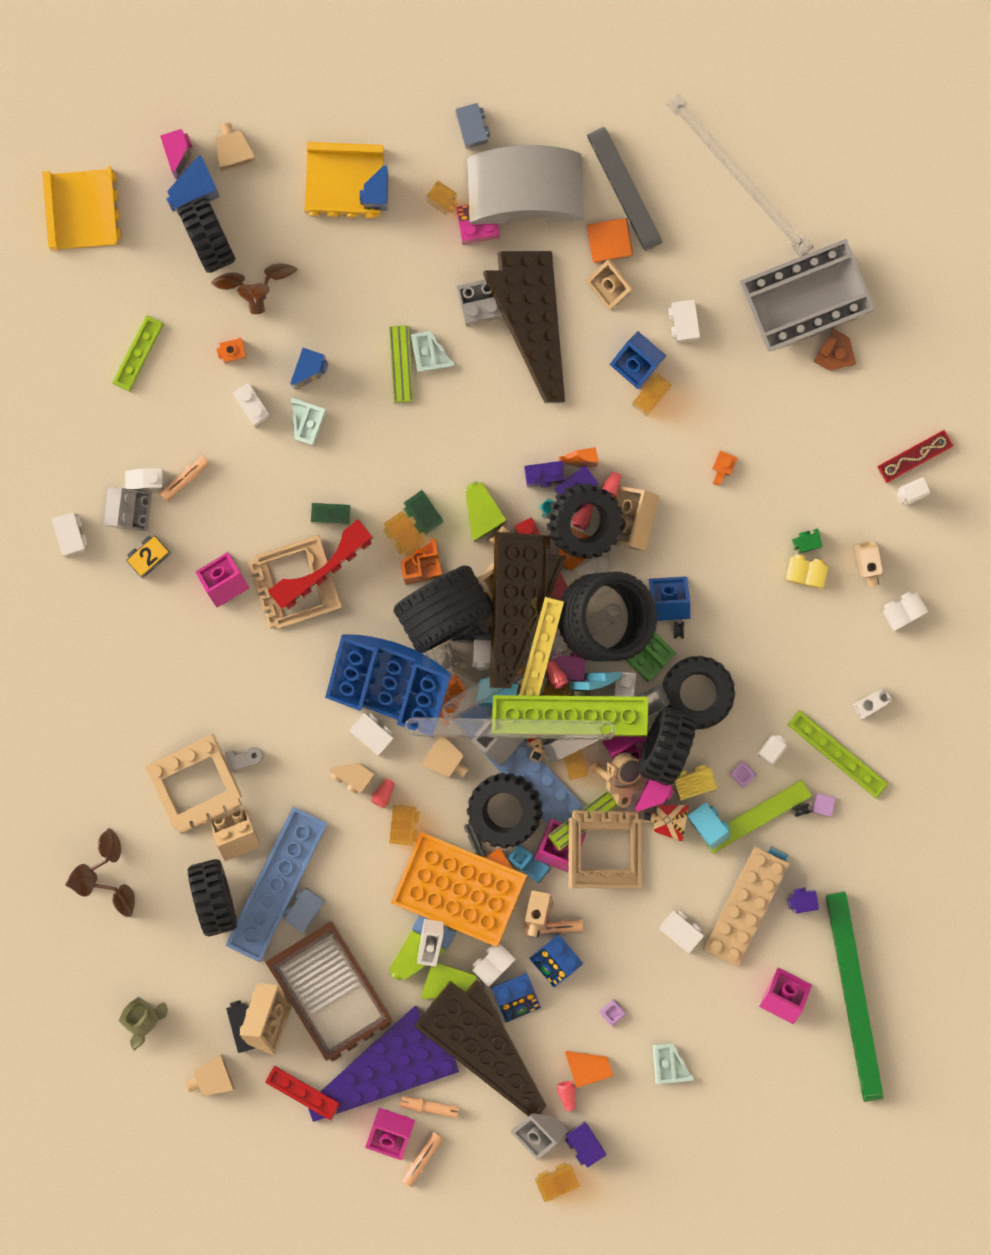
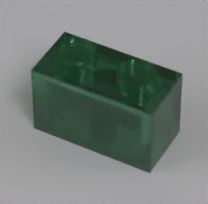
[403,490,444,536]
[311,503,351,526]

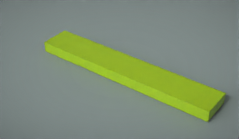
[787,710,888,799]
[703,780,812,854]

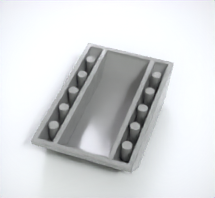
[740,239,875,352]

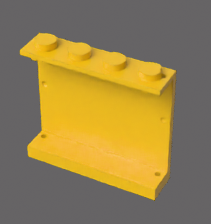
[304,142,384,219]
[42,166,122,250]

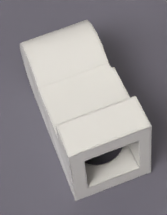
[852,687,892,720]

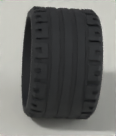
[393,565,492,653]
[558,571,657,662]

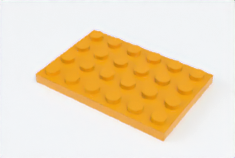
[391,832,527,947]

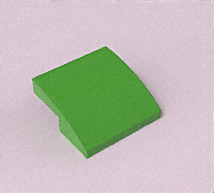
[625,632,676,682]

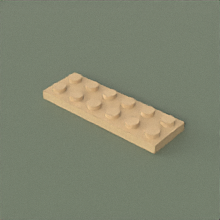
[703,846,789,967]

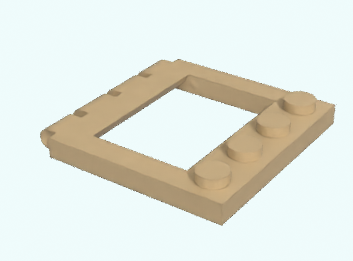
[248,535,343,629]
[145,734,243,834]
[568,810,642,889]

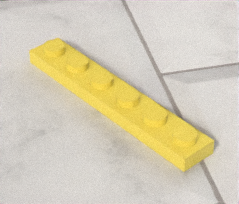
[519,597,564,696]

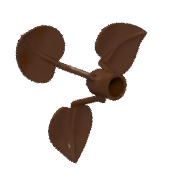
[211,263,298,314]
[65,828,135,917]

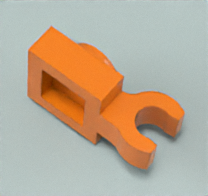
[712,450,737,486]

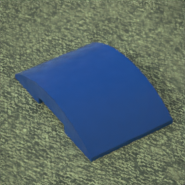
[325,634,451,738]

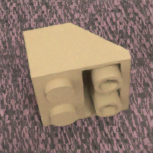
[329,763,376,794]
[210,807,261,861]

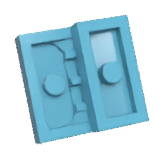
[569,672,622,690]

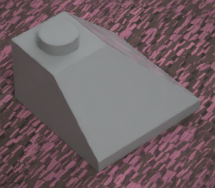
[511,1113,569,1160]

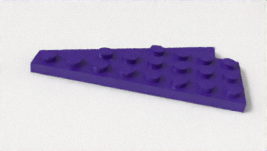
[308,1006,459,1122]

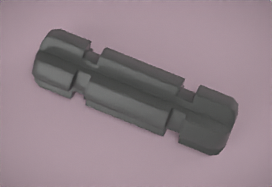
[464,823,487,857]

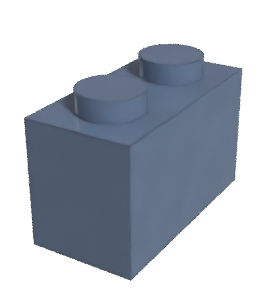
[456,103,490,149]
[284,888,325,933]

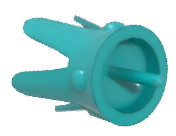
[539,499,555,518]

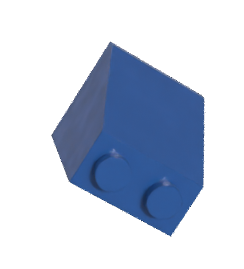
[166,155,220,215]

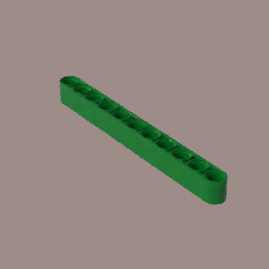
[826,891,884,1102]

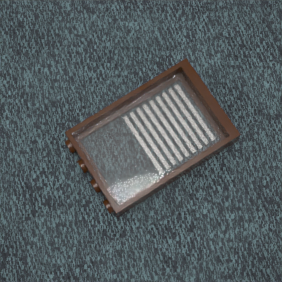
[265,921,392,1062]

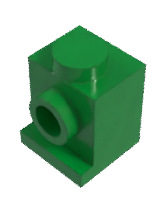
[792,528,823,554]

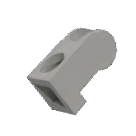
[225,747,263,772]

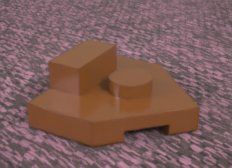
[813,328,856,371]

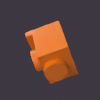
[217,338,247,364]

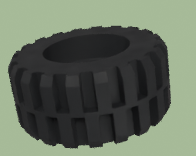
[177,196,236,273]
[547,484,624,559]
[662,656,736,730]
[639,708,696,786]
[467,773,543,849]
[187,859,237,937]

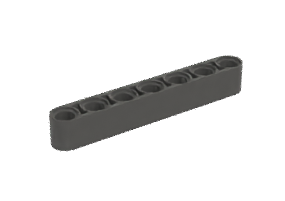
[587,127,663,251]
[542,685,670,762]

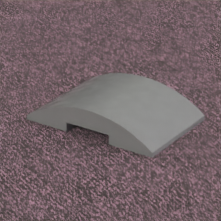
[467,145,585,225]

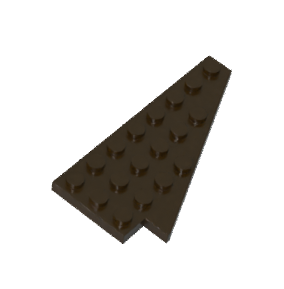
[483,251,565,404]
[490,532,566,689]
[414,978,547,1116]

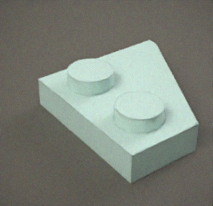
[411,331,454,372]
[291,398,327,446]
[653,1043,694,1084]

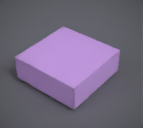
[730,761,757,788]
[812,793,836,816]
[599,999,626,1027]

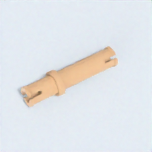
[159,455,210,502]
[525,919,583,936]
[400,1095,459,1119]
[401,1132,444,1187]

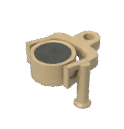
[591,752,645,808]

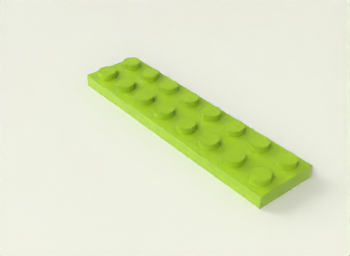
[492,695,649,737]

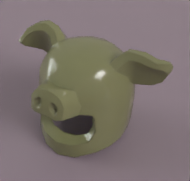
[118,996,168,1051]

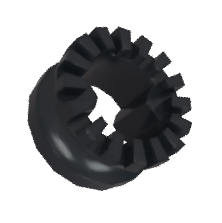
[674,622,684,639]
[792,803,812,817]

